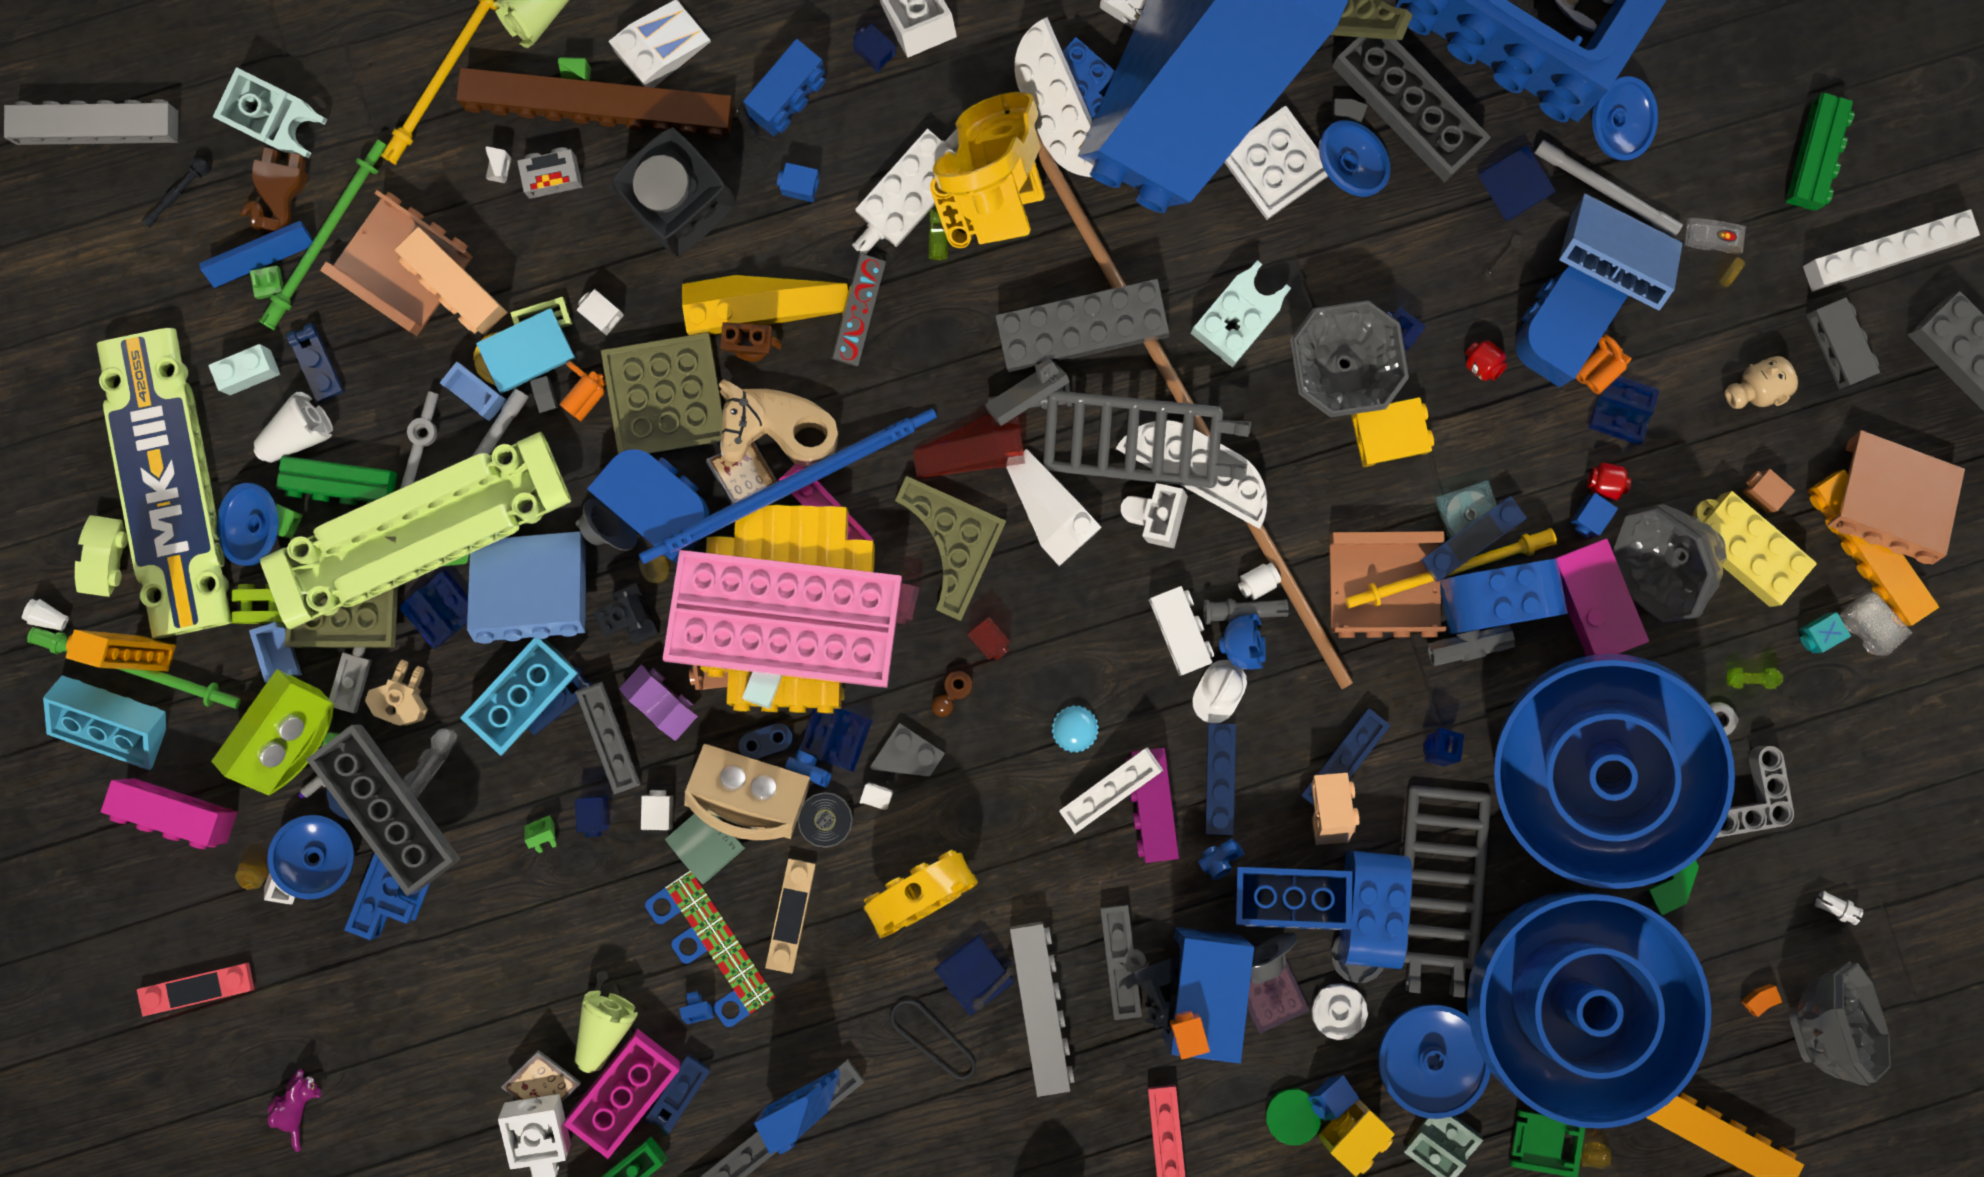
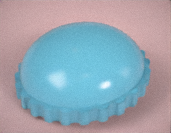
[1051,705,1099,753]

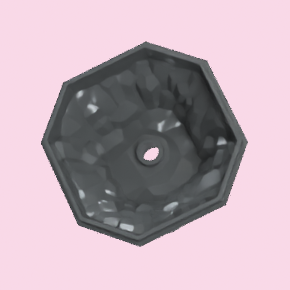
[1290,300,1409,417]
[1613,504,1727,623]
[1789,961,1891,1086]

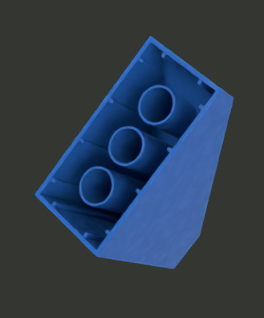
[1078,0,1348,213]

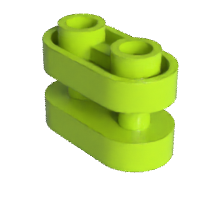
[232,584,284,624]

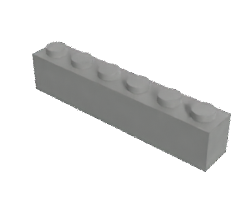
[4,99,178,145]
[1010,922,1074,1097]

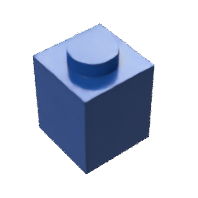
[777,163,820,202]
[1569,493,1618,538]
[1308,1075,1359,1121]

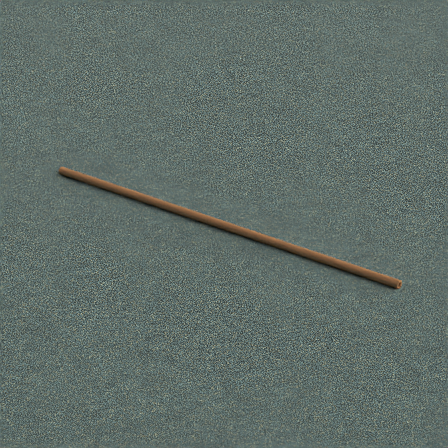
[1034,125,1353,689]

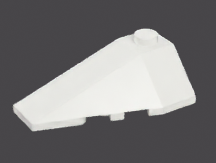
[1006,449,1101,566]

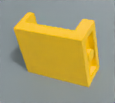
[1351,397,1434,467]

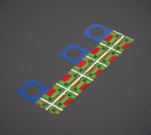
[645,871,775,1027]

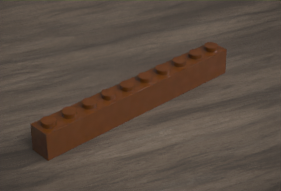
[456,68,734,138]

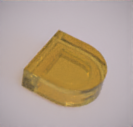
[1718,257,1745,288]
[638,554,670,584]

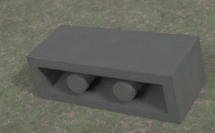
[1806,297,1880,389]

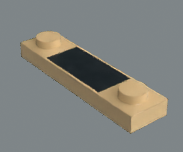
[765,858,816,974]

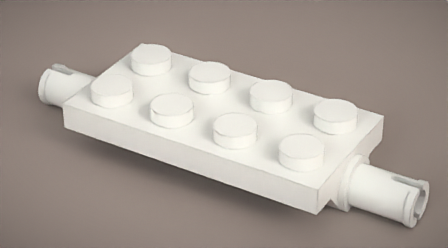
[852,129,959,255]

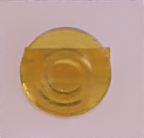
[235,863,269,890]
[1580,1142,1611,1168]

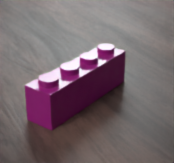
[1126,748,1179,863]

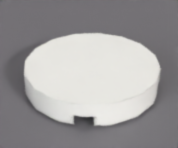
[1311,983,1368,1040]

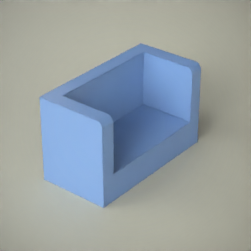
[440,362,507,421]
[249,622,302,683]

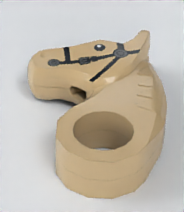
[719,380,838,467]

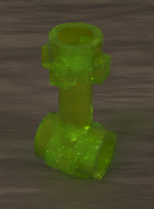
[1727,668,1783,689]

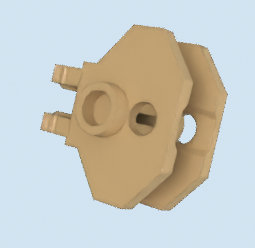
[365,660,428,726]

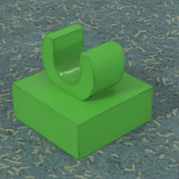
[250,266,284,299]
[524,816,556,853]

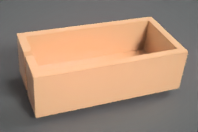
[395,227,508,335]

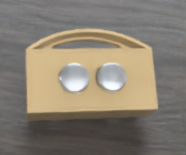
[684,744,810,840]

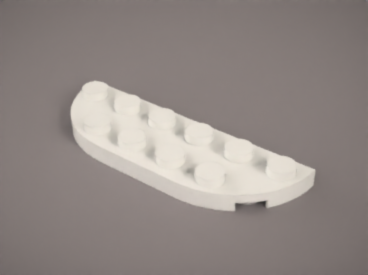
[1015,17,1093,177]
[1116,420,1267,529]

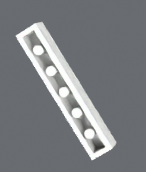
[1803,209,1980,292]

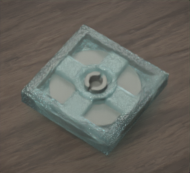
[1434,480,1497,539]

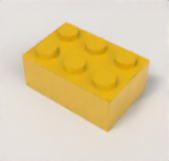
[1318,1099,1395,1176]

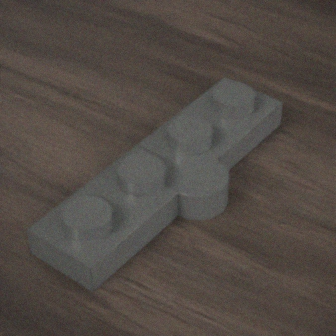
[1100,905,1146,1020]

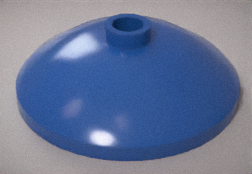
[1592,76,1658,160]
[1319,121,1391,197]
[217,483,279,566]
[267,815,355,899]

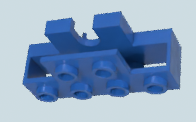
[1063,37,1115,121]
[344,853,431,940]

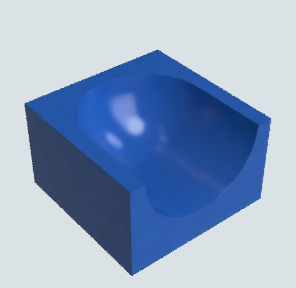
[1162,927,1254,1064]

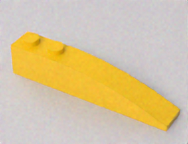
[682,275,848,336]

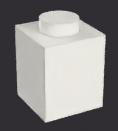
[577,289,624,336]
[641,790,674,830]

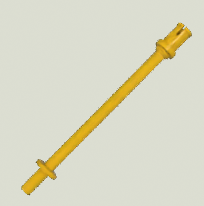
[380,0,498,165]
[1345,528,1557,608]

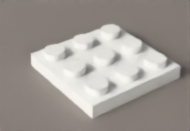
[1224,106,1328,220]

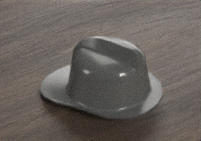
[575,498,637,551]
[1251,933,1297,984]

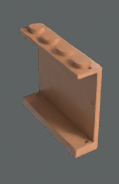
[320,190,473,336]
[1828,430,1965,565]
[1329,532,1446,638]

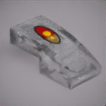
[1685,218,1746,255]

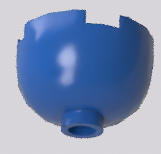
[1219,613,1266,670]

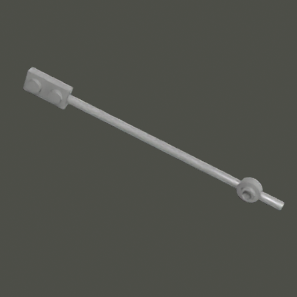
[329,391,439,713]

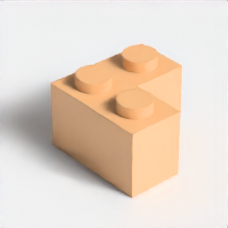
[1311,773,1359,845]

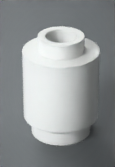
[1238,563,1281,600]

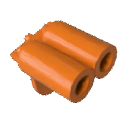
[1576,334,1631,394]
[559,361,606,422]

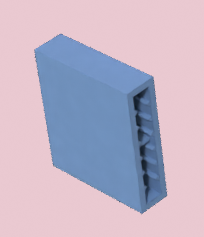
[1559,194,1682,311]
[467,532,586,644]

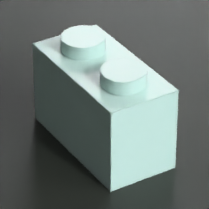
[208,344,281,395]

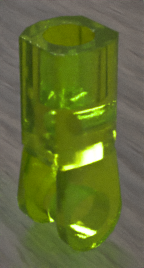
[929,210,948,260]

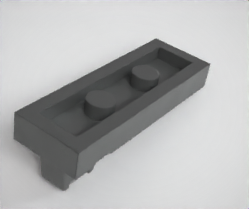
[985,358,1070,426]

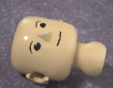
[1725,356,1798,409]

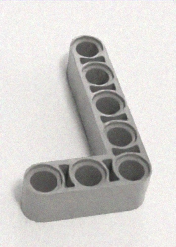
[1716,746,1794,838]

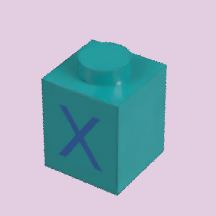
[1798,612,1851,653]

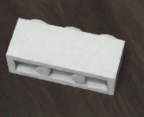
[1149,586,1214,676]

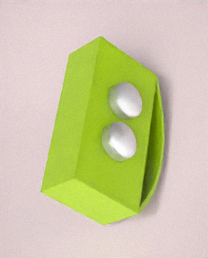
[212,669,334,795]

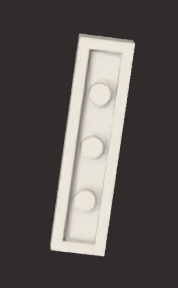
[1059,747,1163,833]

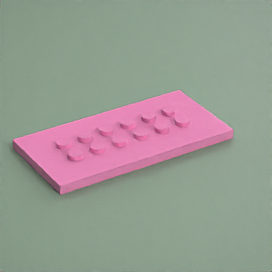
[663,550,902,688]

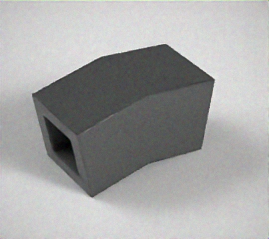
[1332,99,1368,124]
[530,376,558,413]

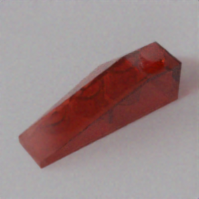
[914,414,1025,478]

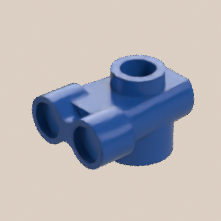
[785,750,831,787]
[1198,838,1244,880]

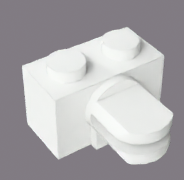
[1121,483,1188,548]

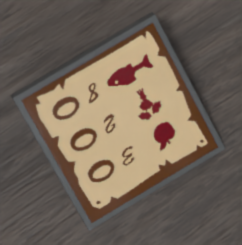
[706,442,777,504]
[501,1050,581,1102]

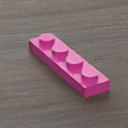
[779,464,874,542]

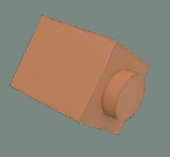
[1743,469,1795,514]

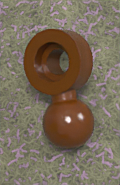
[931,671,972,717]

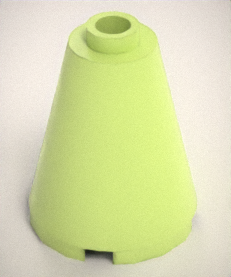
[494,0,569,48]
[575,991,637,1073]

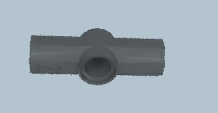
[1427,624,1515,666]

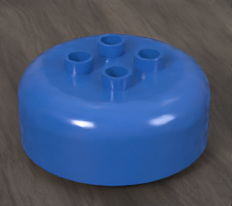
[1494,654,1735,889]
[1467,890,1711,1128]

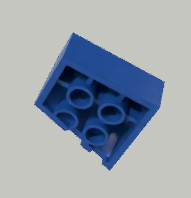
[754,1068,840,1154]

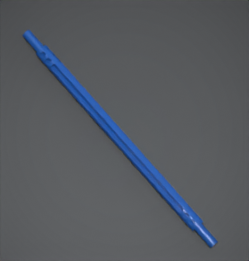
[638,408,937,564]

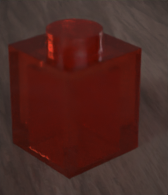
[968,617,1010,661]

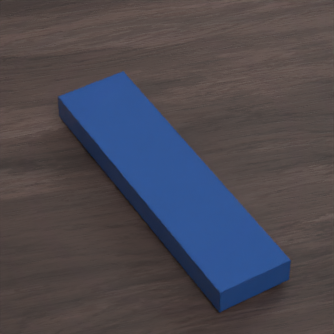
[199,221,313,288]

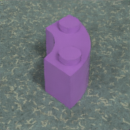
[619,664,698,741]

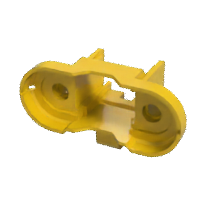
[930,92,1045,248]

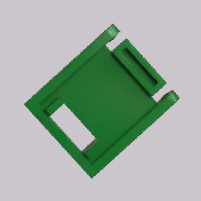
[1509,1109,1585,1177]

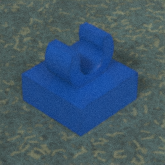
[680,991,714,1024]

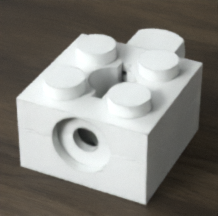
[498,1094,571,1177]

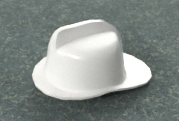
[1193,660,1247,723]

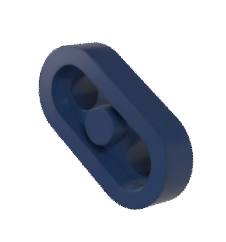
[738,723,793,759]

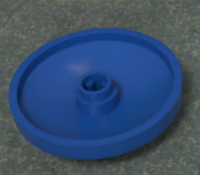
[1377,1004,1491,1119]

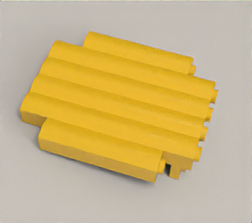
[700,505,875,713]

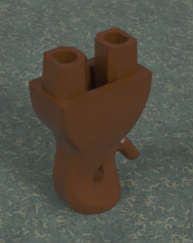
[240,147,309,233]
[720,322,782,362]

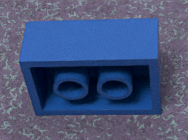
[743,39,826,137]

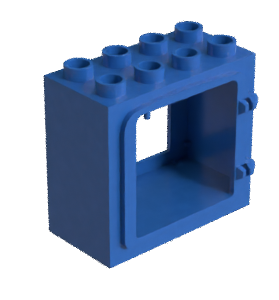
[1396,0,1666,122]

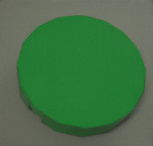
[1265,1088,1321,1145]

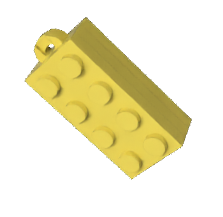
[1693,491,1817,607]

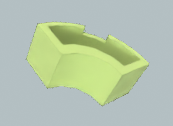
[75,515,128,597]

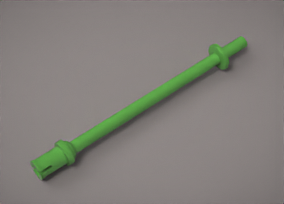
[259,139,387,330]
[27,626,241,709]

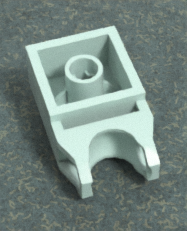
[213,67,328,158]
[1191,260,1291,368]

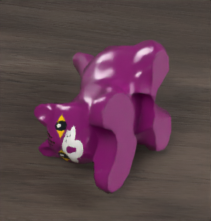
[267,1069,321,1152]

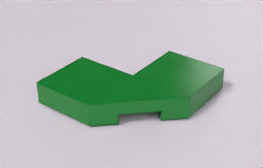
[1647,860,1699,916]

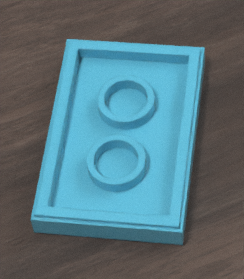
[476,308,576,394]

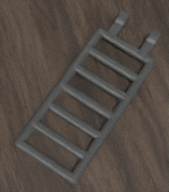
[1043,391,1251,488]
[1404,785,1491,998]

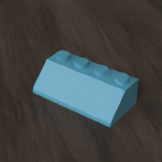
[461,638,578,756]
[43,676,166,770]

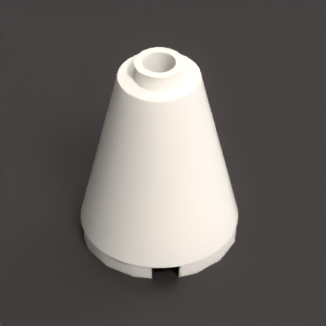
[254,392,333,463]

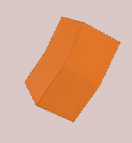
[1741,984,1782,1017]

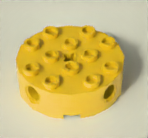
[864,850,978,938]

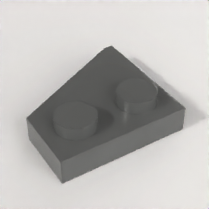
[870,723,945,777]

